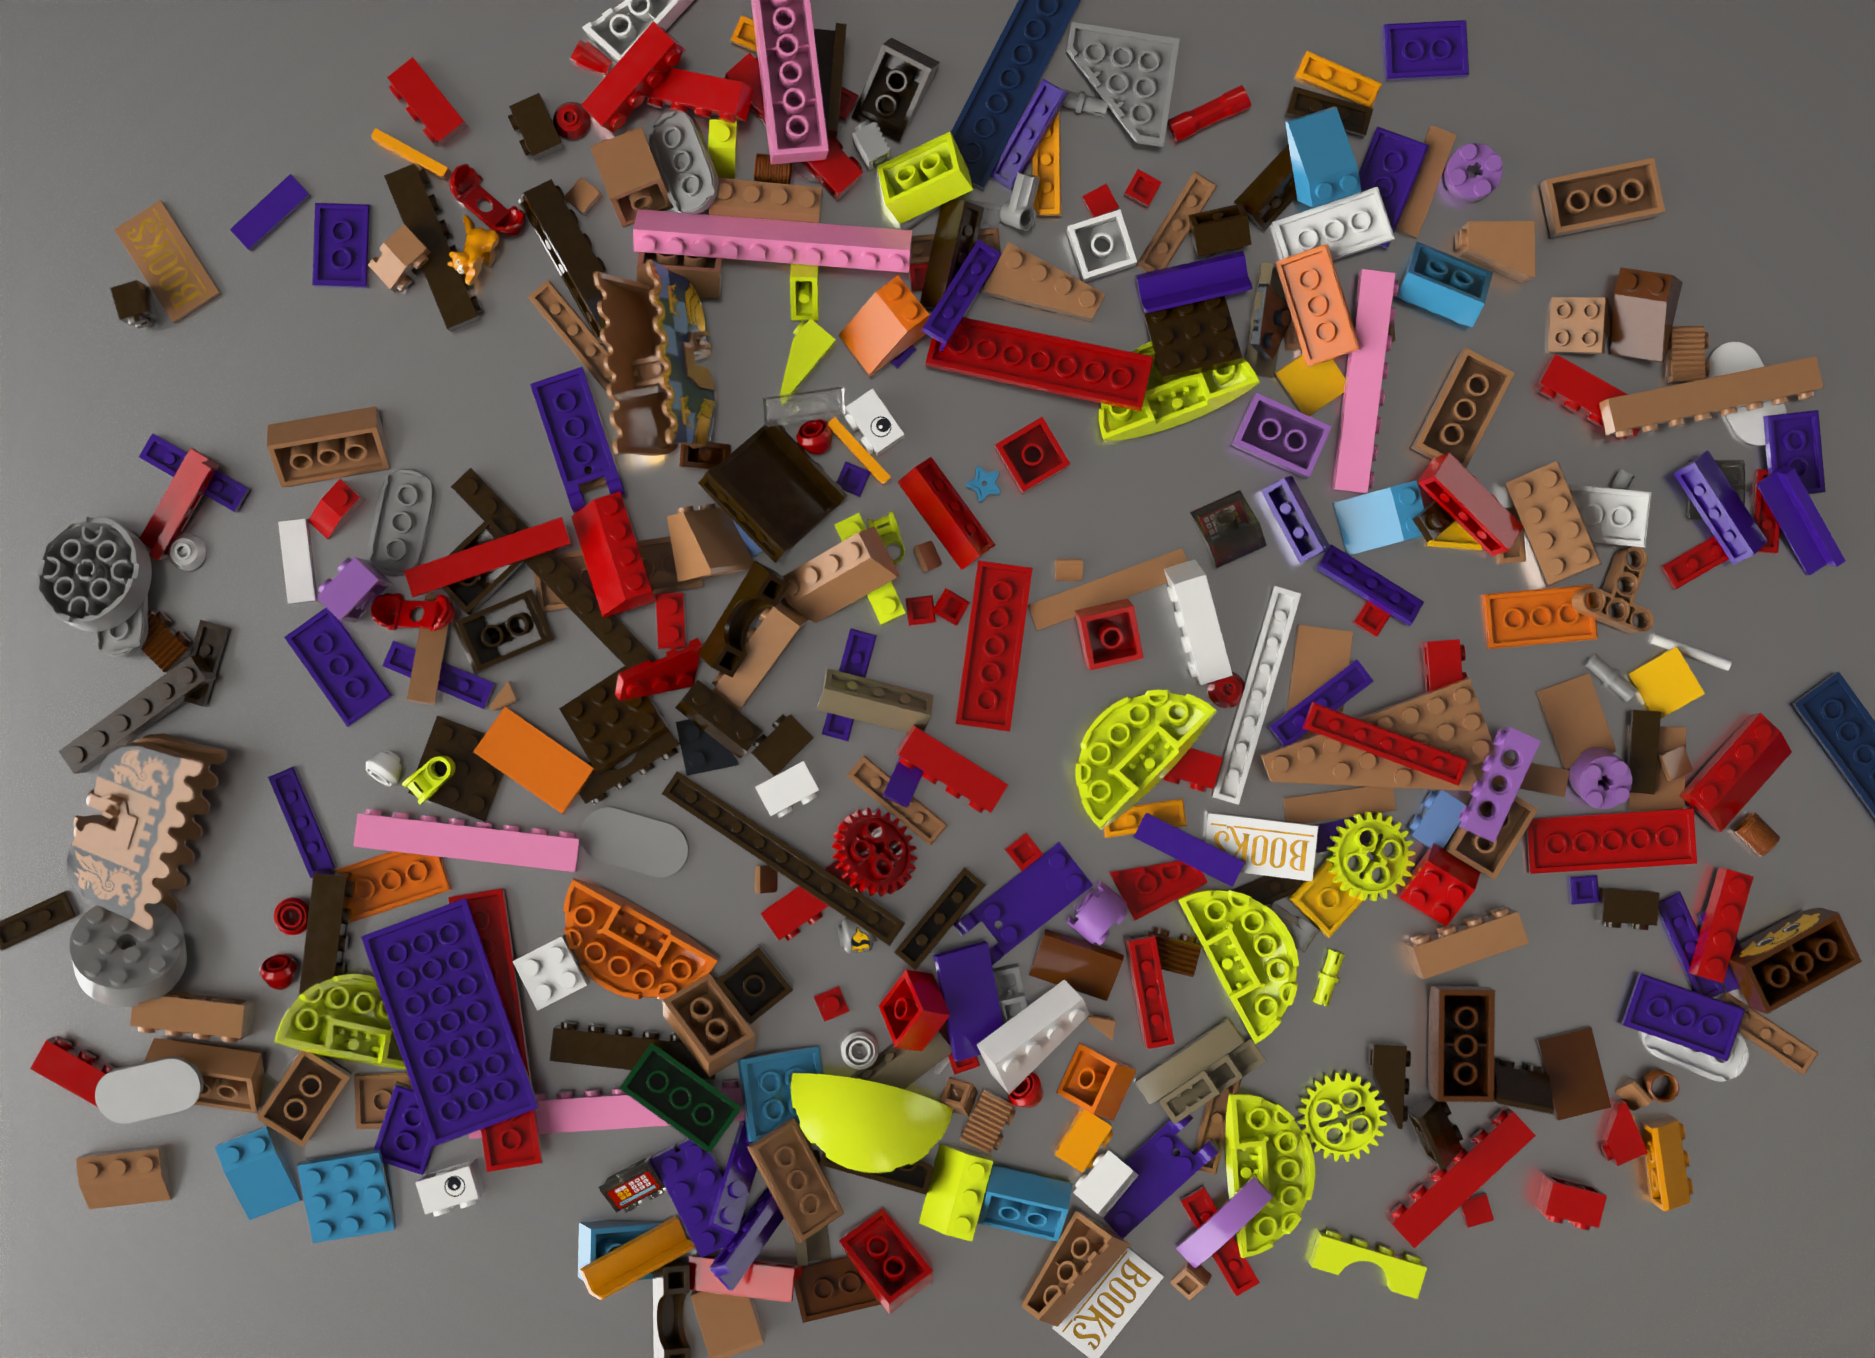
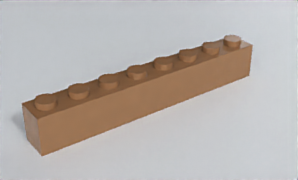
[1599,356,1824,438]

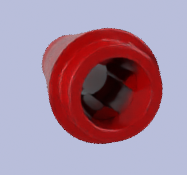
[570,40,613,75]

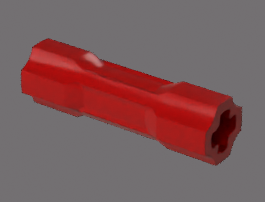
[1167,85,1252,143]

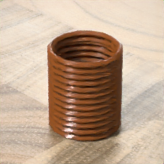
[754,153,792,184]
[1734,812,1780,857]
[1642,1069,1680,1103]

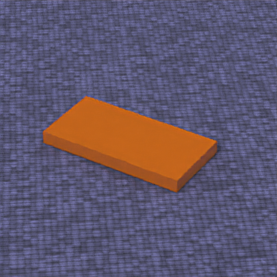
[1275,244,1361,367]
[1482,584,1598,649]
[473,707,595,815]
[333,851,452,923]

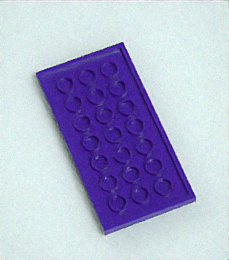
[361,898,540,1147]

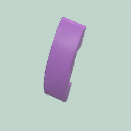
[1176,1176,1273,1268]

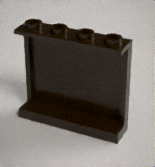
[698,417,848,563]

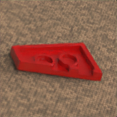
[615,638,702,701]
[1109,861,1208,921]

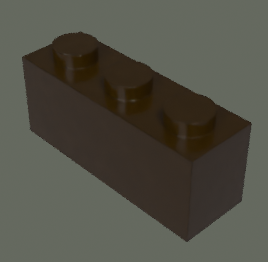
[675,680,763,758]

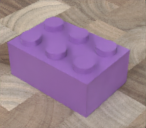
[1231,392,1332,479]
[316,557,392,623]

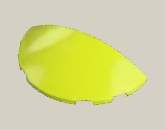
[1099,341,1259,442]
[1075,690,1217,830]
[1178,890,1299,1044]
[275,974,406,1070]
[791,1073,953,1173]
[1225,1094,1315,1258]

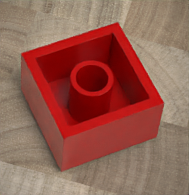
[994,416,1070,494]
[1075,599,1144,670]
[1400,843,1481,927]
[878,969,950,1052]
[1535,1174,1607,1230]

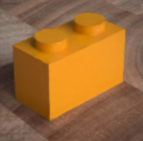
[1054,1108,1113,1173]

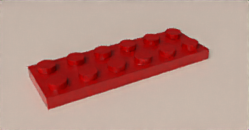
[955,560,1033,732]
[1526,808,1697,874]

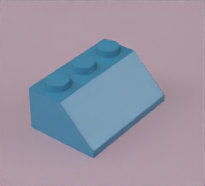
[1396,242,1493,328]
[978,1165,1073,1242]

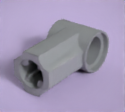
[1000,172,1040,231]
[1269,903,1319,953]

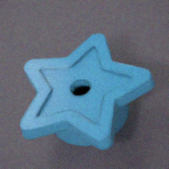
[966,466,1001,502]

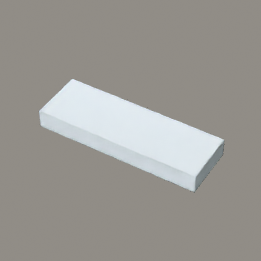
[278,519,317,604]

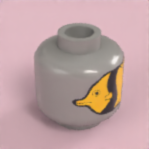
[838,918,878,954]

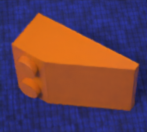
[838,275,930,376]

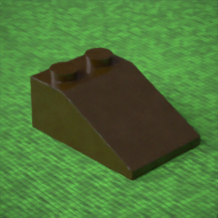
[851,38,940,142]
[442,517,526,615]
[453,589,554,674]
[1494,1059,1554,1114]
[1408,1097,1463,1170]

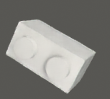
[755,760,820,818]
[1073,1150,1139,1218]

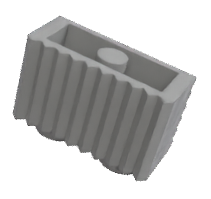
[852,120,891,171]

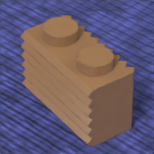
[1667,326,1710,384]
[959,1088,1016,1154]

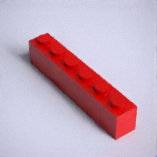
[725,52,863,201]
[1389,1108,1536,1249]

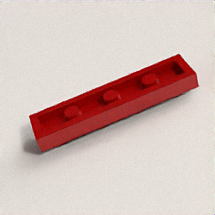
[1180,1186,1260,1296]

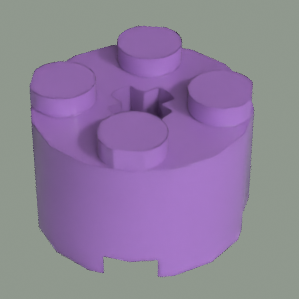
[1443,143,1503,203]
[1569,747,1633,809]
[1066,881,1128,946]

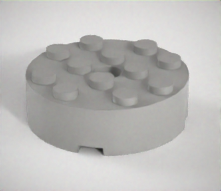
[34,516,152,632]
[69,902,187,1007]

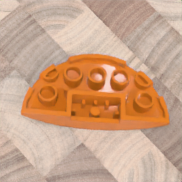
[563,878,718,1000]

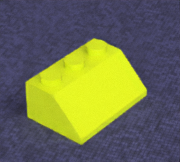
[877,131,973,224]
[919,1143,993,1242]

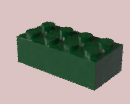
[619,1042,743,1154]

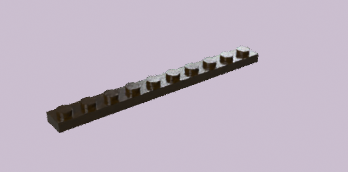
[451,467,658,669]
[662,771,905,946]

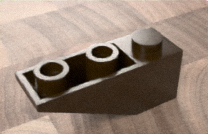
[1369,1042,1411,1129]

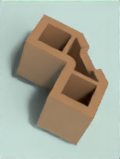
[368,224,431,293]

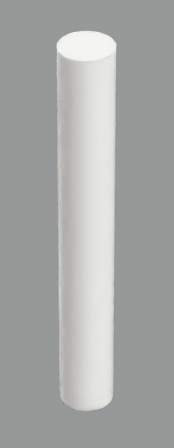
[1650,633,1732,671]

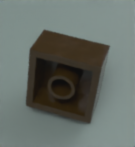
[715,944,793,1025]

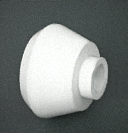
[168,533,206,571]
[366,751,402,786]
[841,1032,879,1070]

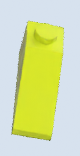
[778,318,837,405]

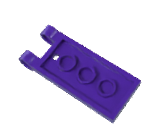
[530,367,626,513]
[954,842,1093,965]
[1102,1114,1222,1238]

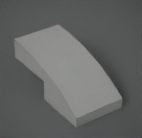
[993,963,1027,1025]

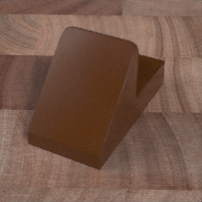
[679,442,731,470]

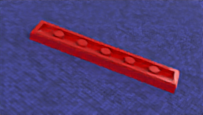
[404,517,571,597]
[1302,702,1469,786]

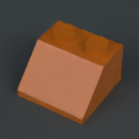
[1056,1043,1136,1121]

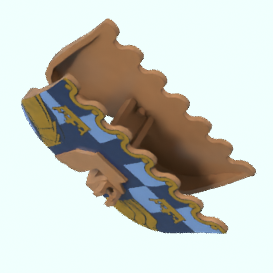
[594,260,715,456]

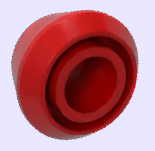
[553,102,591,139]
[796,419,833,454]
[1208,672,1245,708]
[273,897,309,935]
[259,954,297,990]
[1008,1072,1044,1108]

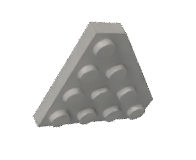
[1067,22,1180,147]

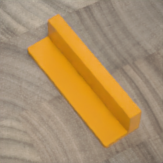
[579,1216,696,1300]

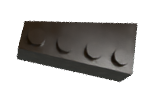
[820,1151,934,1195]

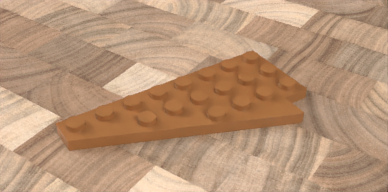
[1261,677,1495,791]

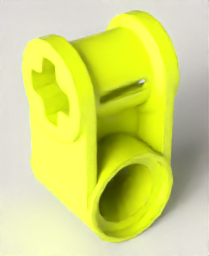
[867,511,906,566]
[402,755,456,805]

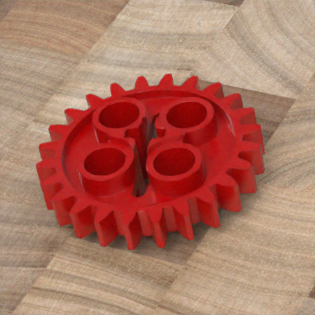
[831,808,917,897]

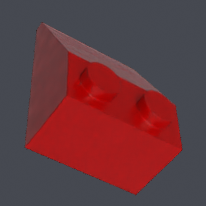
[839,1209,933,1314]

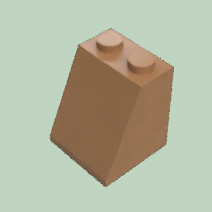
[590,127,674,227]
[1455,221,1535,284]
[667,503,754,582]
[690,1290,767,1358]

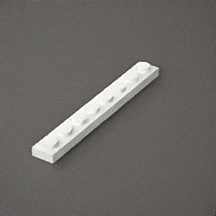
[1212,586,1301,805]

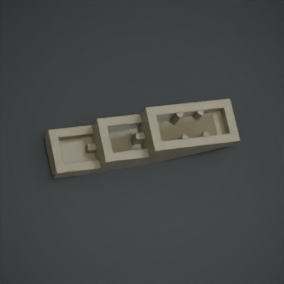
[1135,1018,1245,1105]
[1159,1038,1266,1124]

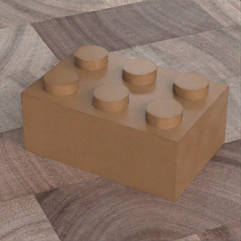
[1443,781,1538,880]
[663,973,756,1078]
[256,1050,350,1148]

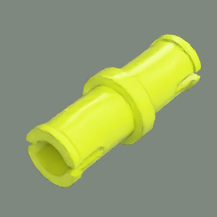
[1312,949,1346,1007]

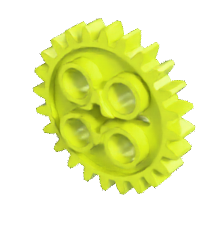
[1326,811,1416,901]
[1297,1071,1387,1162]

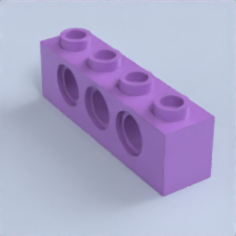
[1458,726,1541,842]

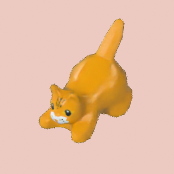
[447,215,499,285]

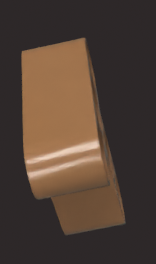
[1571,547,1654,634]

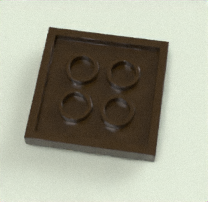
[1142,296,1243,382]
[559,666,669,775]
[408,716,505,822]

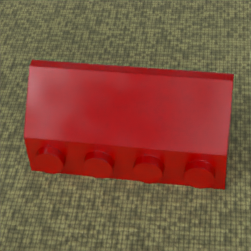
[571,491,656,618]
[1679,713,1792,833]

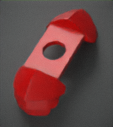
[449,164,526,236]
[371,593,456,631]

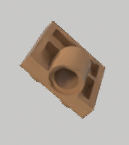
[1548,297,1611,354]

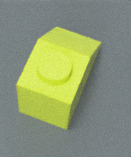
[708,119,739,179]
[790,264,819,321]

